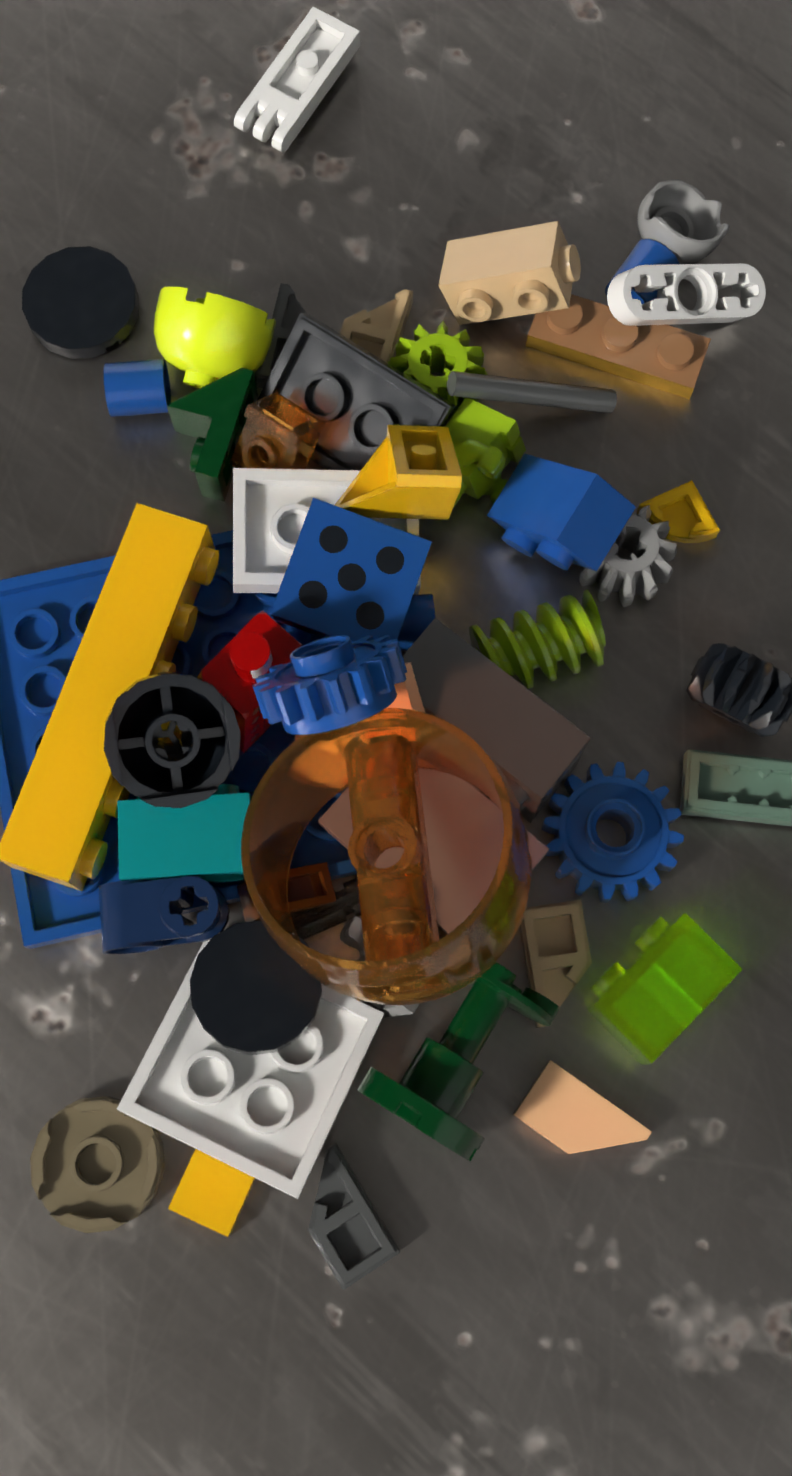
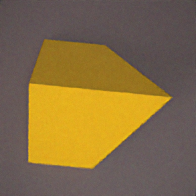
[335,425,462,520]

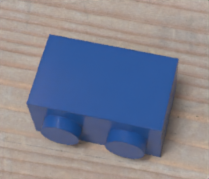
[487,454,636,572]

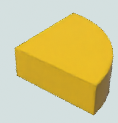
[636,480,720,543]

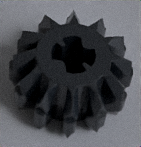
[686,643,792,737]

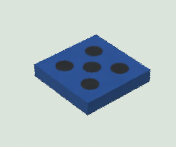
[270,498,432,642]

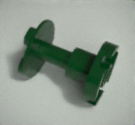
[357,940,560,1161]

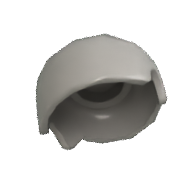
[637,179,730,264]

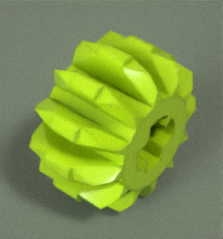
[388,321,487,420]

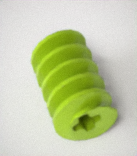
[469,589,606,689]

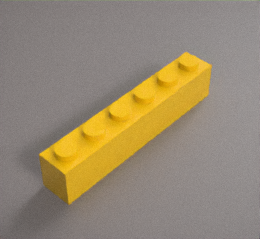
[0,503,219,891]

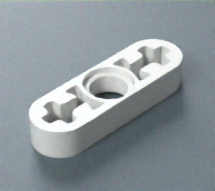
[607,263,766,326]

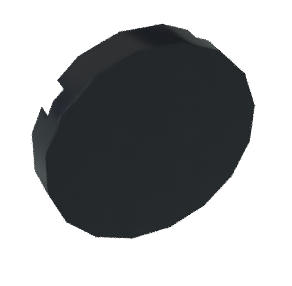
[22,246,139,359]
[190,920,322,1055]

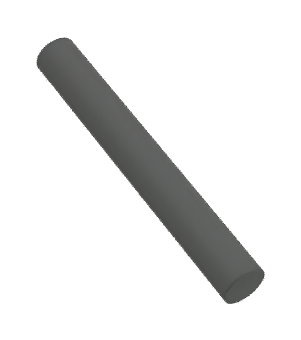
[447,371,617,413]

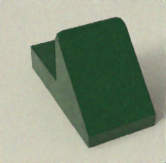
[167,368,258,502]

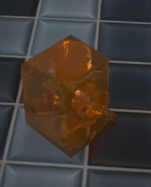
[229,392,325,469]

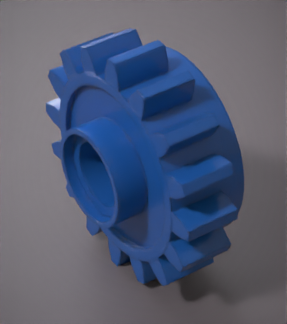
[252,635,407,735]
[541,762,684,903]

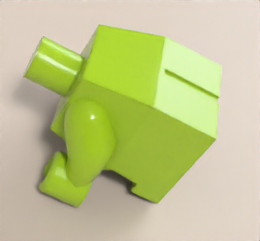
[446,398,526,507]

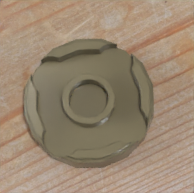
[30,1096,165,1233]

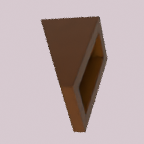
[237,862,336,922]

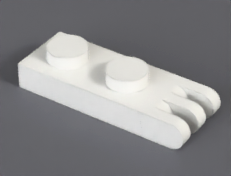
[234,7,361,152]

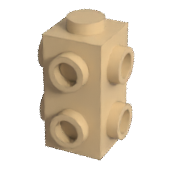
[438,221,581,325]

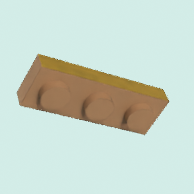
[526,294,711,399]

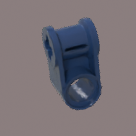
[98,876,230,954]

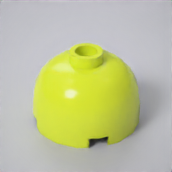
[154,287,276,389]

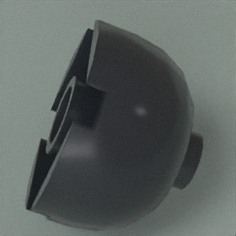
[104,672,241,808]

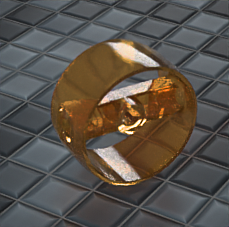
[241,708,532,1005]

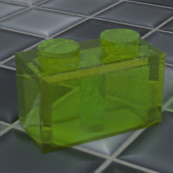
[586,913,743,1065]

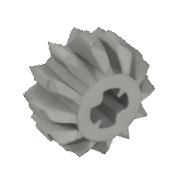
[573,505,677,608]

